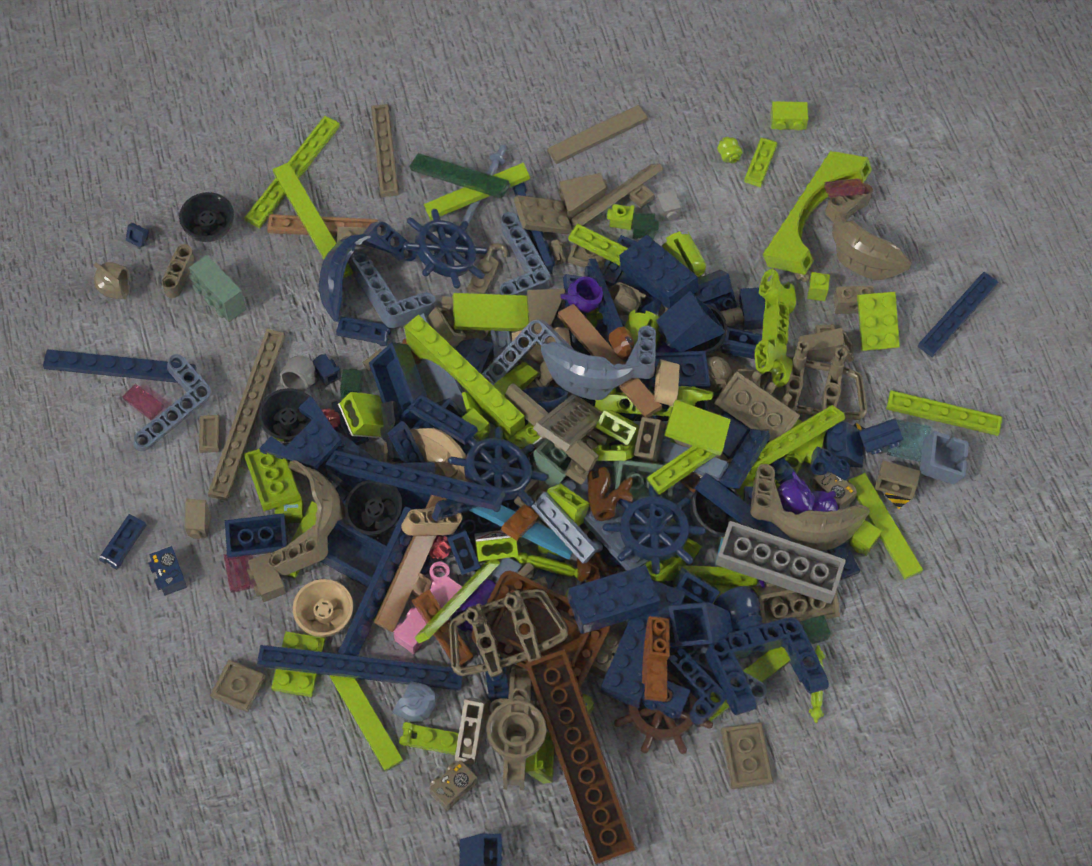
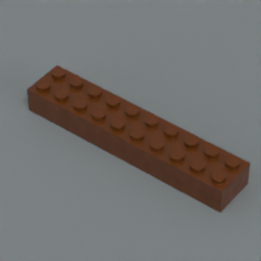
[526,649,637,865]

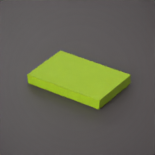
[664,400,731,455]

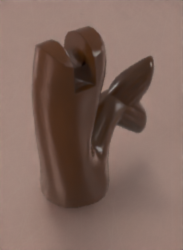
[587,467,633,521]
[577,551,617,583]

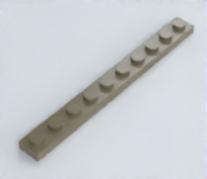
[208,329,285,501]

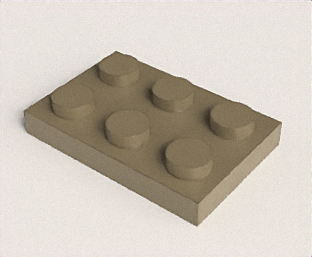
[514,195,572,235]

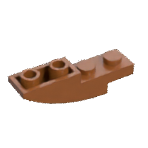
[642,616,669,702]

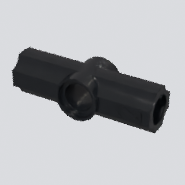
[380,401,401,462]

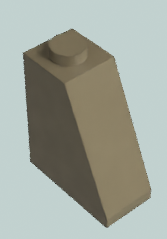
[559,173,608,221]
[527,289,565,330]
[799,328,854,361]

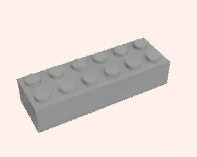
[715,521,846,604]

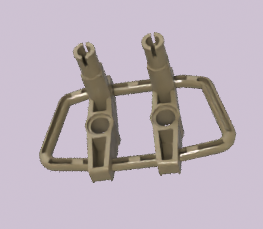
[760,340,867,420]
[449,589,569,678]

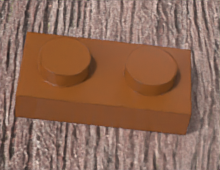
[501,504,540,541]

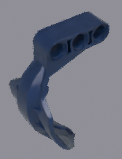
[319,222,417,322]

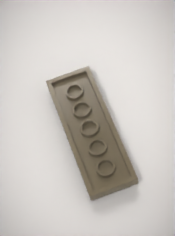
[533,394,603,452]

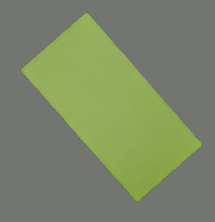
[452,293,529,331]
[244,442,301,511]

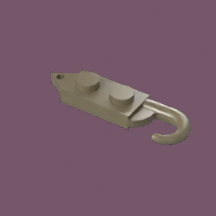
[467,243,508,294]

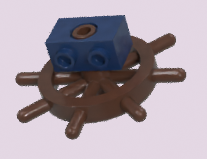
[614,661,713,754]

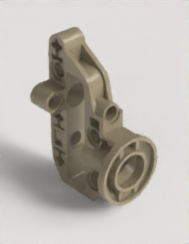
[486,664,546,791]

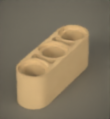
[654,359,679,406]

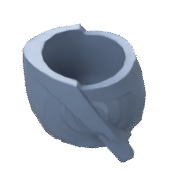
[392,681,439,722]

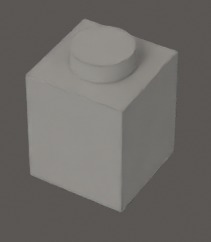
[656,190,681,221]

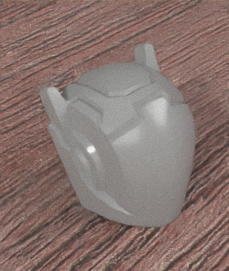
[279,356,319,392]

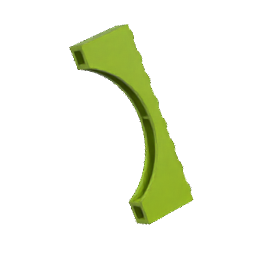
[763,151,872,275]
[404,314,525,441]

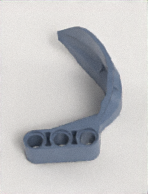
[541,326,656,400]

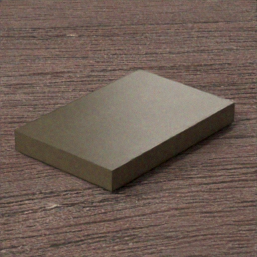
[720,723,773,789]

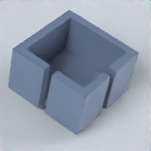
[920,431,969,485]

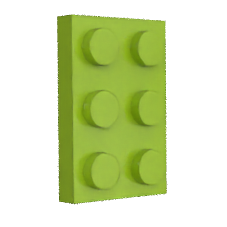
[857,292,900,351]
[271,631,325,697]

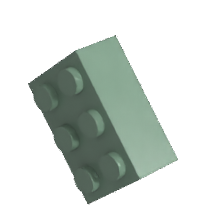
[189,255,246,322]

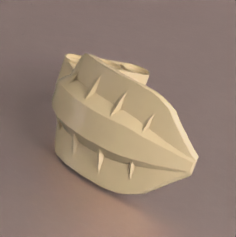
[401,428,468,535]

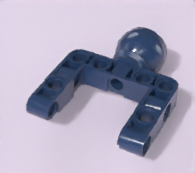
[705,586,829,715]

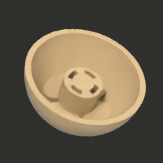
[293,579,353,637]

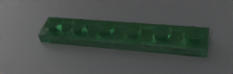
[409,153,510,199]

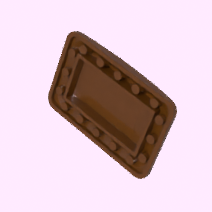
[472,571,610,688]

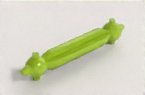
[514,552,578,578]
[809,645,826,723]

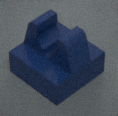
[125,223,149,248]

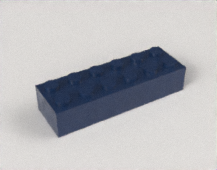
[601,580,685,708]

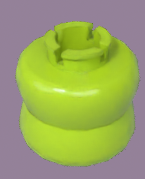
[717,137,742,164]

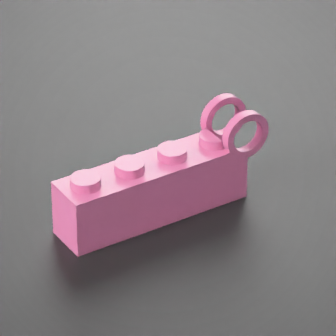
[394,562,462,654]

